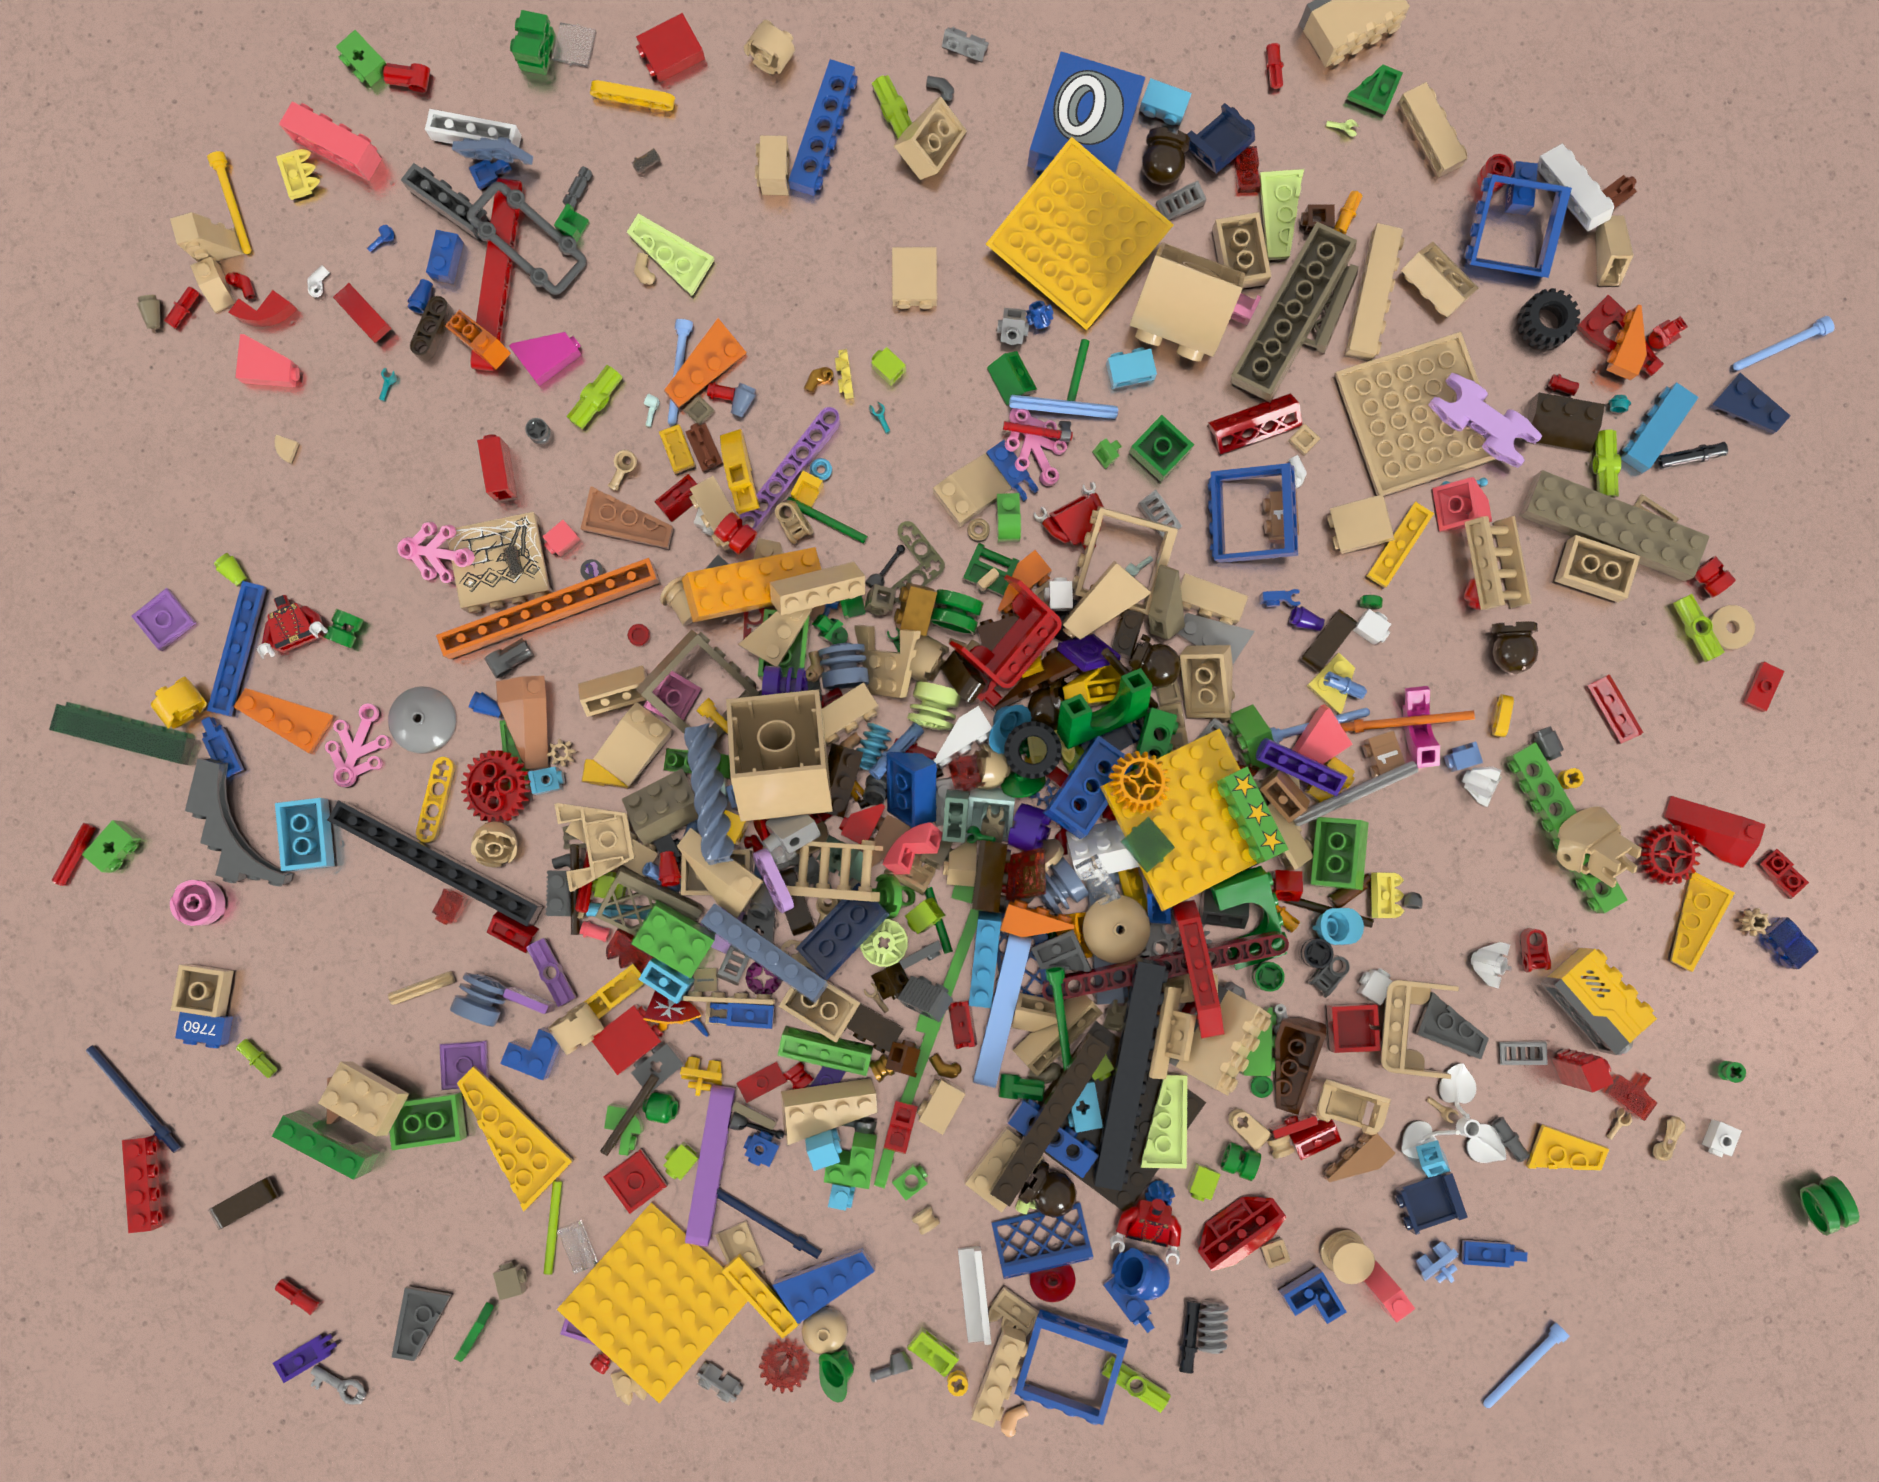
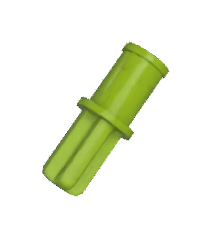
[236,1038,278,1078]

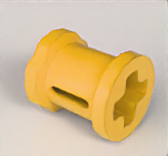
[1557,768,1584,789]
[947,1370,968,1396]

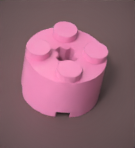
[170,880,225,926]

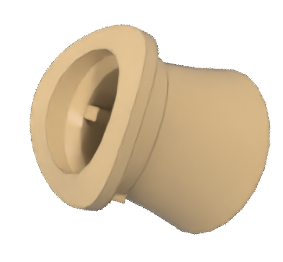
[660,575,693,626]
[1320,1230,1375,1284]

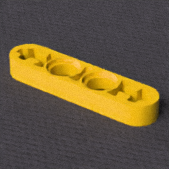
[590,80,675,111]
[416,757,455,843]

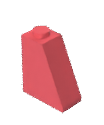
[235,334,300,387]
[1292,704,1353,764]
[1363,1260,1415,1323]

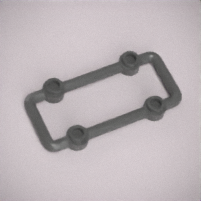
[467,182,587,295]

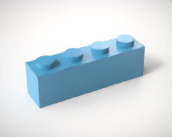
[1621,382,1699,473]
[969,911,1001,1008]

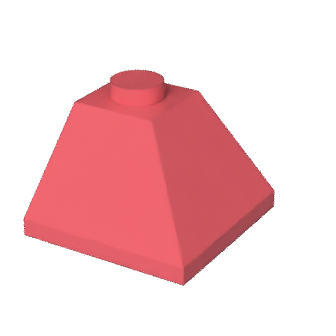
[1432,477,1492,531]

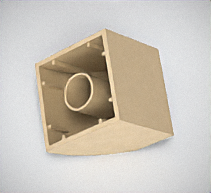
[1130,242,1245,361]
[726,689,833,821]

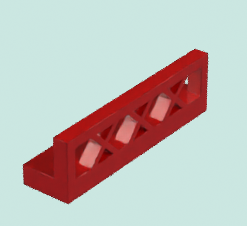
[1208,393,1303,454]

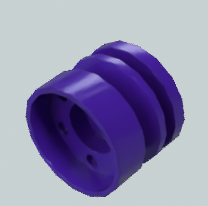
[762,666,808,695]

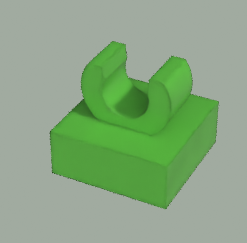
[1092,438,1122,469]

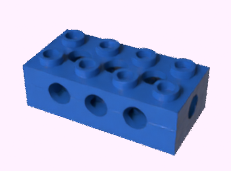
[1043,736,1133,839]

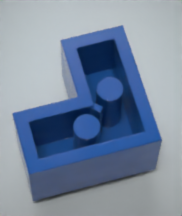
[500,1027,560,1080]
[1278,1267,1347,1324]

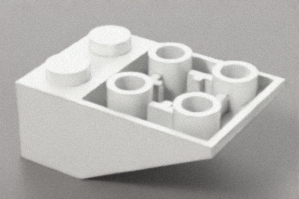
[934,706,992,769]

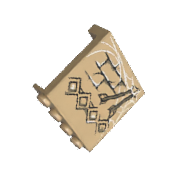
[447,512,553,614]

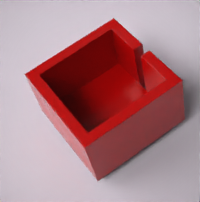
[1327,1003,1381,1053]

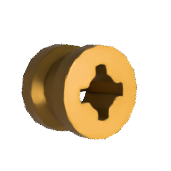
[869,1054,895,1083]

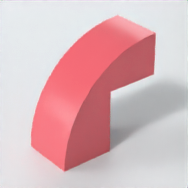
[883,823,943,875]

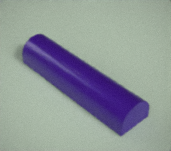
[1256,738,1348,796]

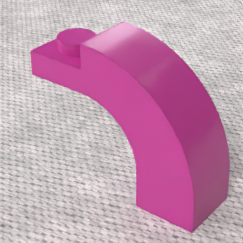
[1403,686,1440,768]

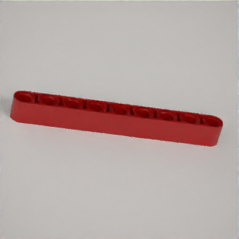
[471,178,522,371]

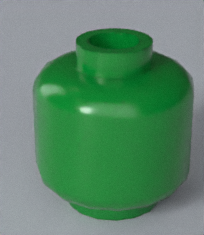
[642,1092,678,1124]

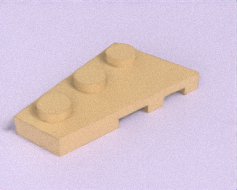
[738,609,812,666]

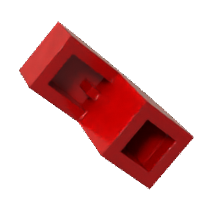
[228,290,297,327]

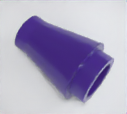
[1289,606,1325,631]

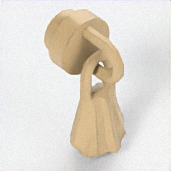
[1653,1116,1686,1161]

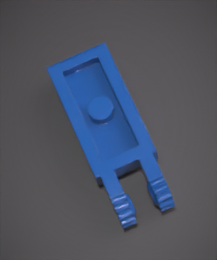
[986,440,1039,501]
[709,1003,774,1029]

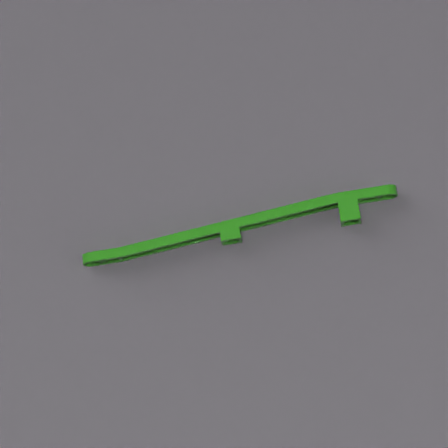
[874,885,983,1189]

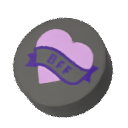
[580,559,604,580]

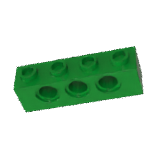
[1130,708,1179,772]

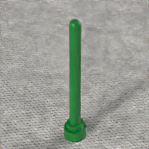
[1045,967,1072,1070]

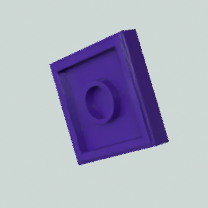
[1057,634,1121,672]

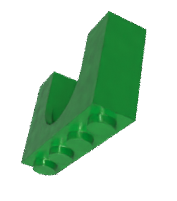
[1057,668,1152,749]
[1210,866,1287,970]
[272,1110,380,1180]

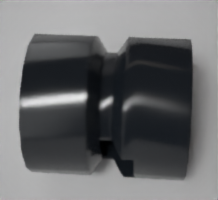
[1298,938,1334,968]

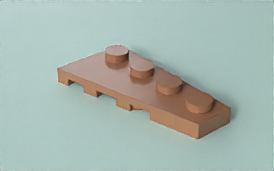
[580,486,673,549]

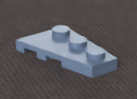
[452,137,533,165]

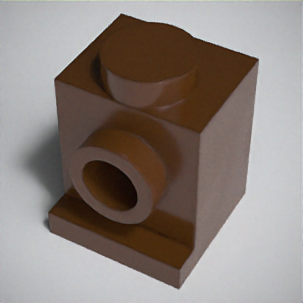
[1301,204,1335,232]
[885,1040,921,1078]

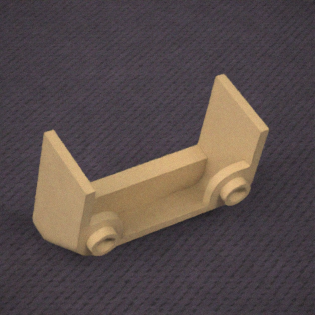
[1381,980,1459,1079]

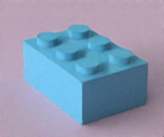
[275,798,335,872]

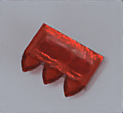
[606,928,654,974]

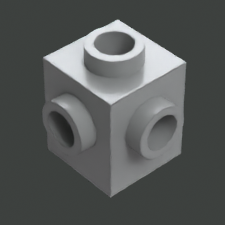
[997,307,1029,345]

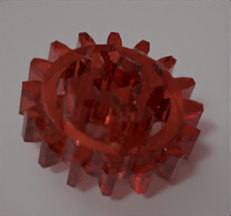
[759,1340,809,1394]

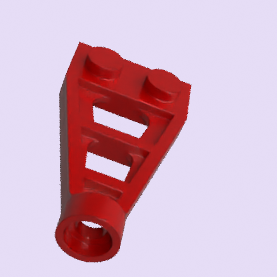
[1577,294,1664,377]

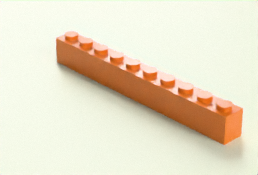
[436,558,660,659]

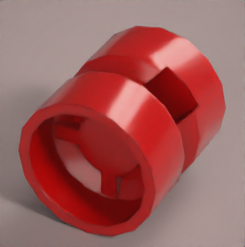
[1477,154,1514,192]
[714,512,757,555]
[1695,556,1736,598]

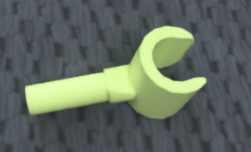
[1326,119,1359,136]
[1015,1199,1036,1214]

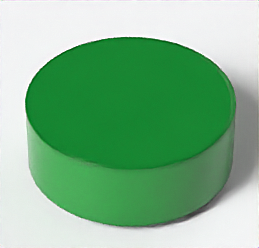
[1360,595,1383,609]
[1249,1076,1273,1098]

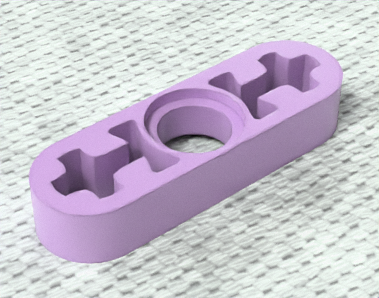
[753,848,794,913]

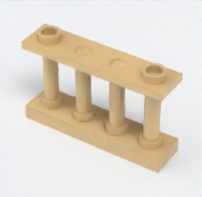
[1465,516,1531,610]
[787,840,883,902]

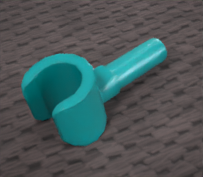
[379,368,397,401]
[869,401,890,433]

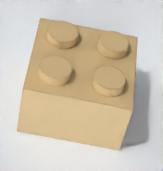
[755,135,790,195]
[171,964,234,1017]
[917,1077,965,1135]

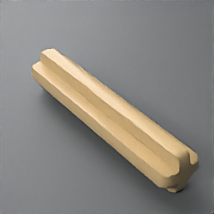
[388,972,455,1005]

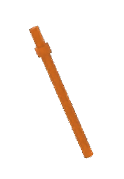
[1340,710,1475,733]

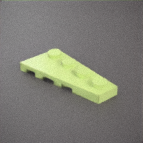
[1259,169,1304,260]
[627,214,715,296]
[1140,1074,1187,1169]

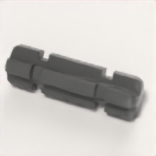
[563,166,592,208]

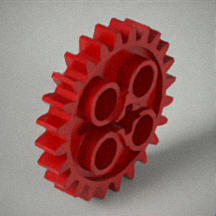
[461,750,531,823]

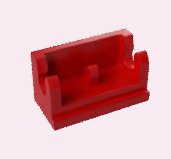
[948,1000,977,1049]

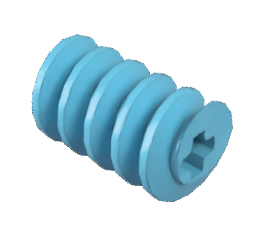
[856,723,893,771]

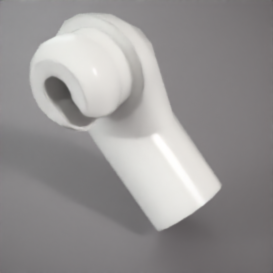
[1288,455,1307,488]

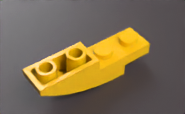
[720,429,760,514]

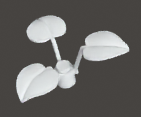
[1401,1063,1506,1163]

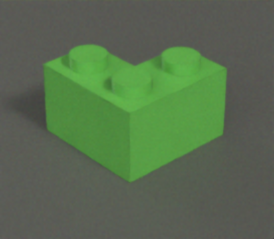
[1228,704,1274,773]
[824,1132,877,1189]

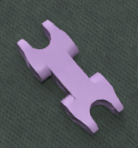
[1428,373,1542,468]

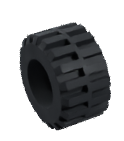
[1517,288,1580,350]
[1004,721,1062,779]

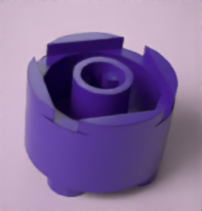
[1008,803,1052,855]

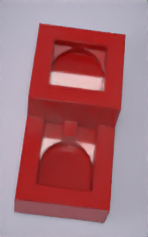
[884,1101,918,1154]

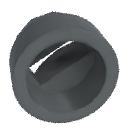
[1404,892,1423,909]

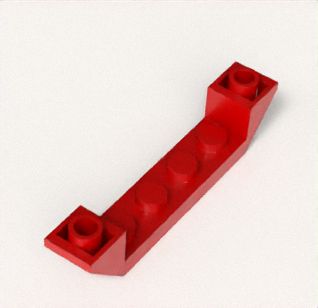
[1172,900,1224,1039]

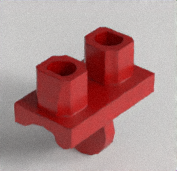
[1649,316,1688,349]
[975,676,1003,709]

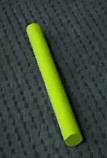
[543,1181,562,1275]

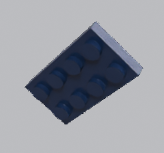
[796,882,890,981]

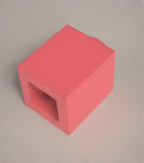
[542,520,581,557]

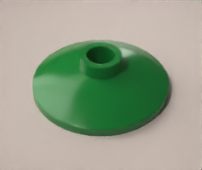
[1001,771,1046,798]

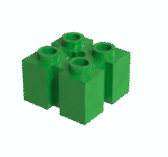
[510,10,556,75]

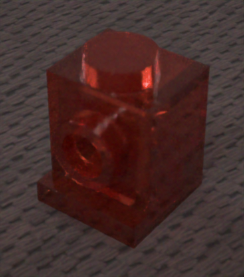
[948,754,981,791]
[432,888,469,925]

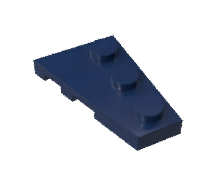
[1709,372,1791,434]

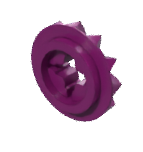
[745,962,782,994]

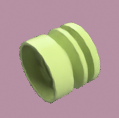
[907,681,961,731]
[860,919,908,967]

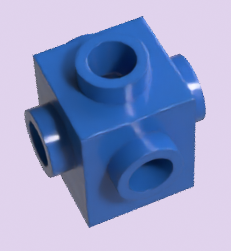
[743,1131,781,1167]

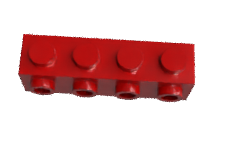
[1552,1048,1614,1093]
[122,1135,162,1233]

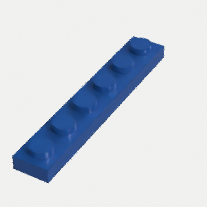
[207,581,267,717]

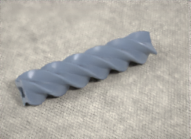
[684,723,734,865]

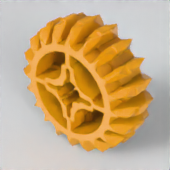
[1108,751,1171,814]

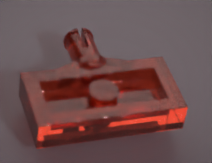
[1605,1073,1658,1121]

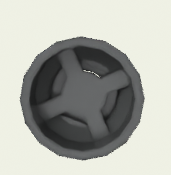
[525,418,552,445]
[863,774,887,805]

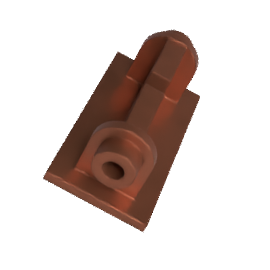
[1602,175,1637,209]
[685,423,723,472]

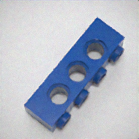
[1007,1099,1099,1178]

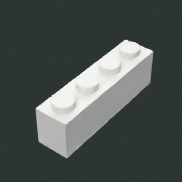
[425,109,522,147]
[1537,143,1614,232]

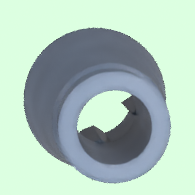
[730,383,756,418]

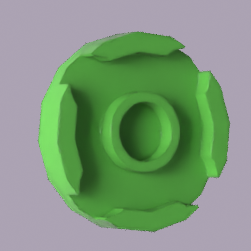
[872,874,916,919]

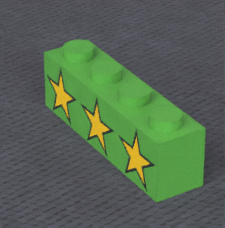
[1217,767,1289,864]

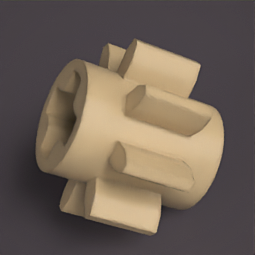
[547,739,577,767]
[1739,908,1771,936]

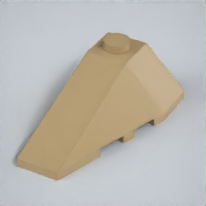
[677,828,764,918]

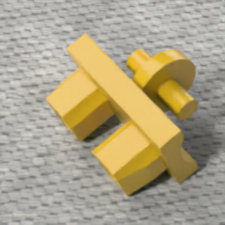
[680,1057,723,1096]

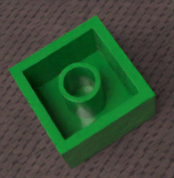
[1129,415,1195,482]

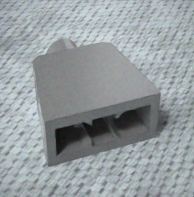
[762,814,821,853]

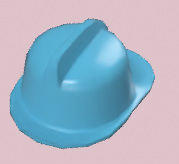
[1312,908,1364,945]

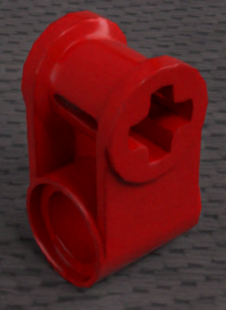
[1520,928,1551,973]

